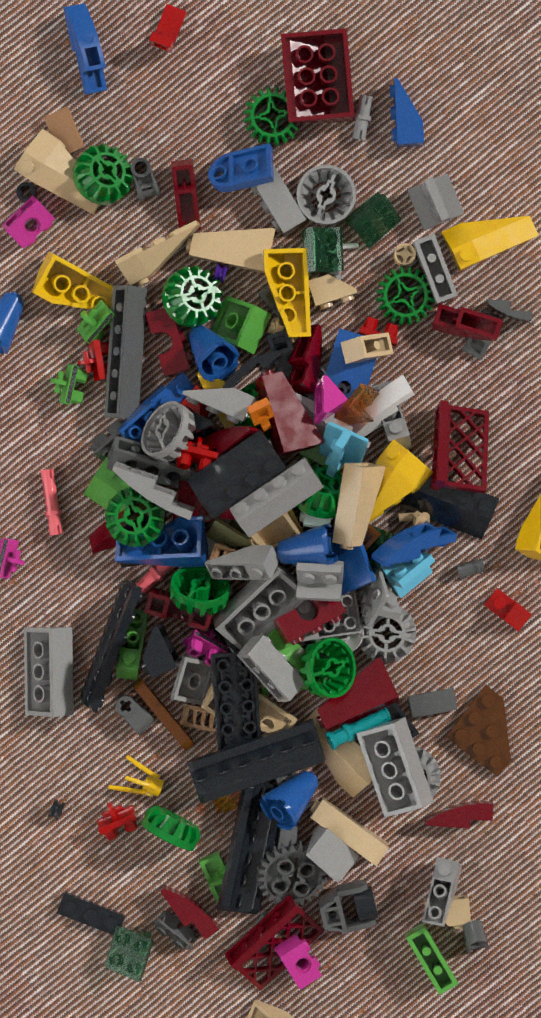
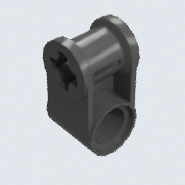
[131,158,161,202]
[116,694,156,735]
[463,920,489,954]

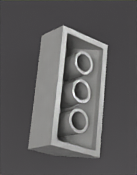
[229,457,324,537]
[212,562,304,650]
[24,627,74,717]
[356,717,433,817]

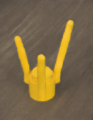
[108,755,164,797]

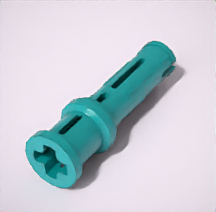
[325,708,391,751]

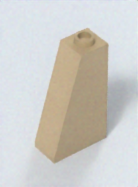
[186,228,276,274]
[332,462,386,550]
[309,797,389,866]

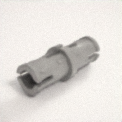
[352,95,373,141]

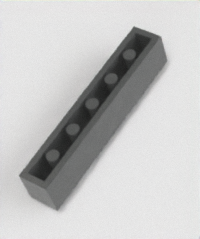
[104,285,147,419]

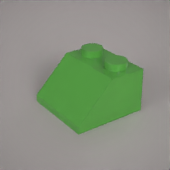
[211,296,272,354]
[84,457,130,512]

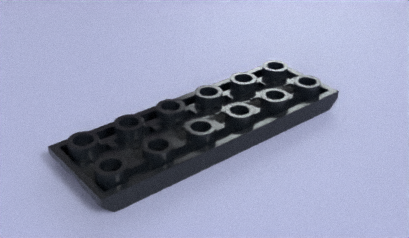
[80,580,143,713]
[211,651,261,751]
[187,718,326,803]
[217,783,278,914]

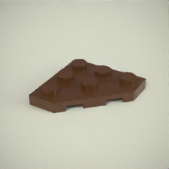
[446,684,511,777]

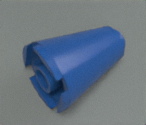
[0,291,24,354]
[188,325,240,382]
[275,524,338,565]
[260,771,318,830]

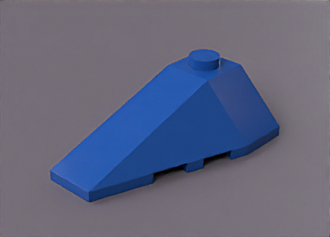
[115,515,208,567]

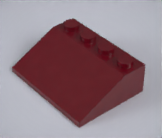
[281,28,355,123]

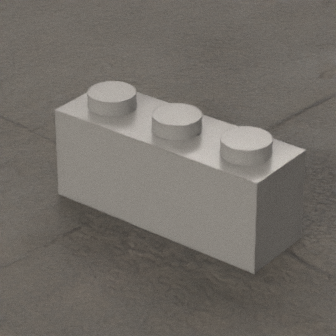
[250,165,306,236]
[412,234,458,306]
[237,635,304,702]

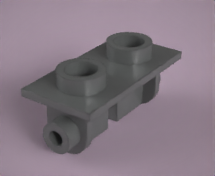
[89,419,125,461]
[153,910,198,950]

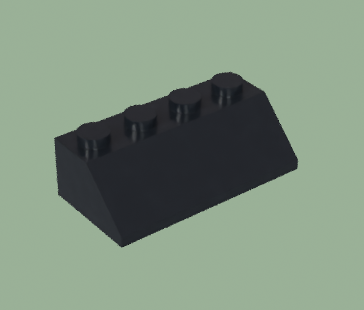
[187,429,287,519]
[400,474,499,539]
[141,622,180,678]

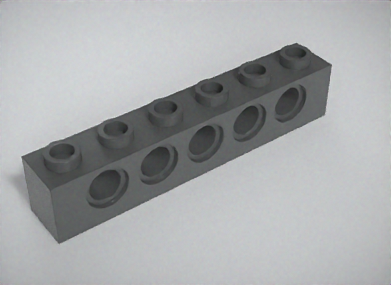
[106,436,198,488]

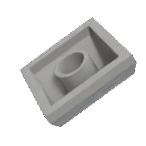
[170,654,212,705]
[306,826,359,883]

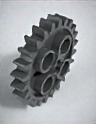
[256,840,328,906]

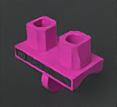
[0,538,25,579]
[183,628,228,667]

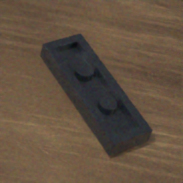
[57,892,126,937]

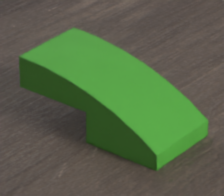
[199,851,226,903]

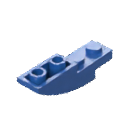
[63,3,107,95]
[118,372,194,442]
[371,522,457,567]

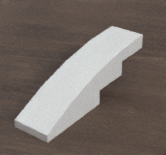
[344,375,415,437]

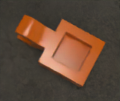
[246,397,274,432]

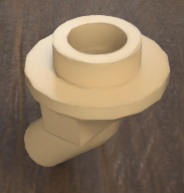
[267,317,295,343]
[399,511,430,526]

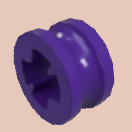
[214,262,228,284]

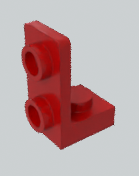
[149,4,186,53]

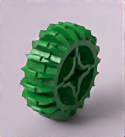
[243,87,301,147]
[376,266,435,326]

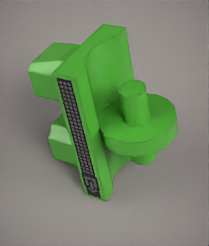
[76,300,114,344]
[50,364,88,405]

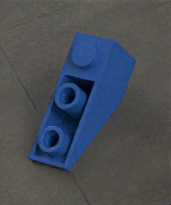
[389,78,424,148]

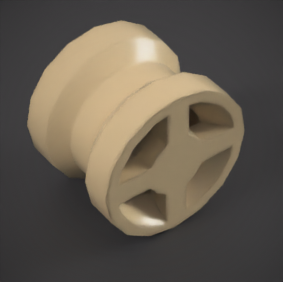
[393,243,416,267]

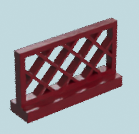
[431,400,489,493]
[224,895,324,991]

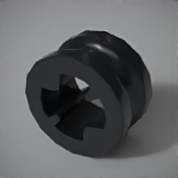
[16,182,37,203]
[48,799,65,821]

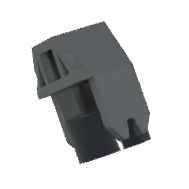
[319,880,378,934]

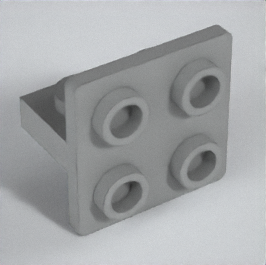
[407,174,464,230]
[296,561,344,602]
[358,567,401,627]

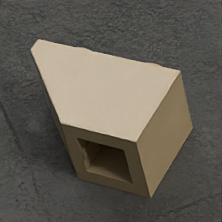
[309,274,358,310]

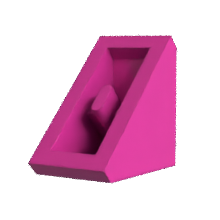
[314,375,348,424]

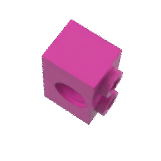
[1,195,55,249]
[274,934,322,990]

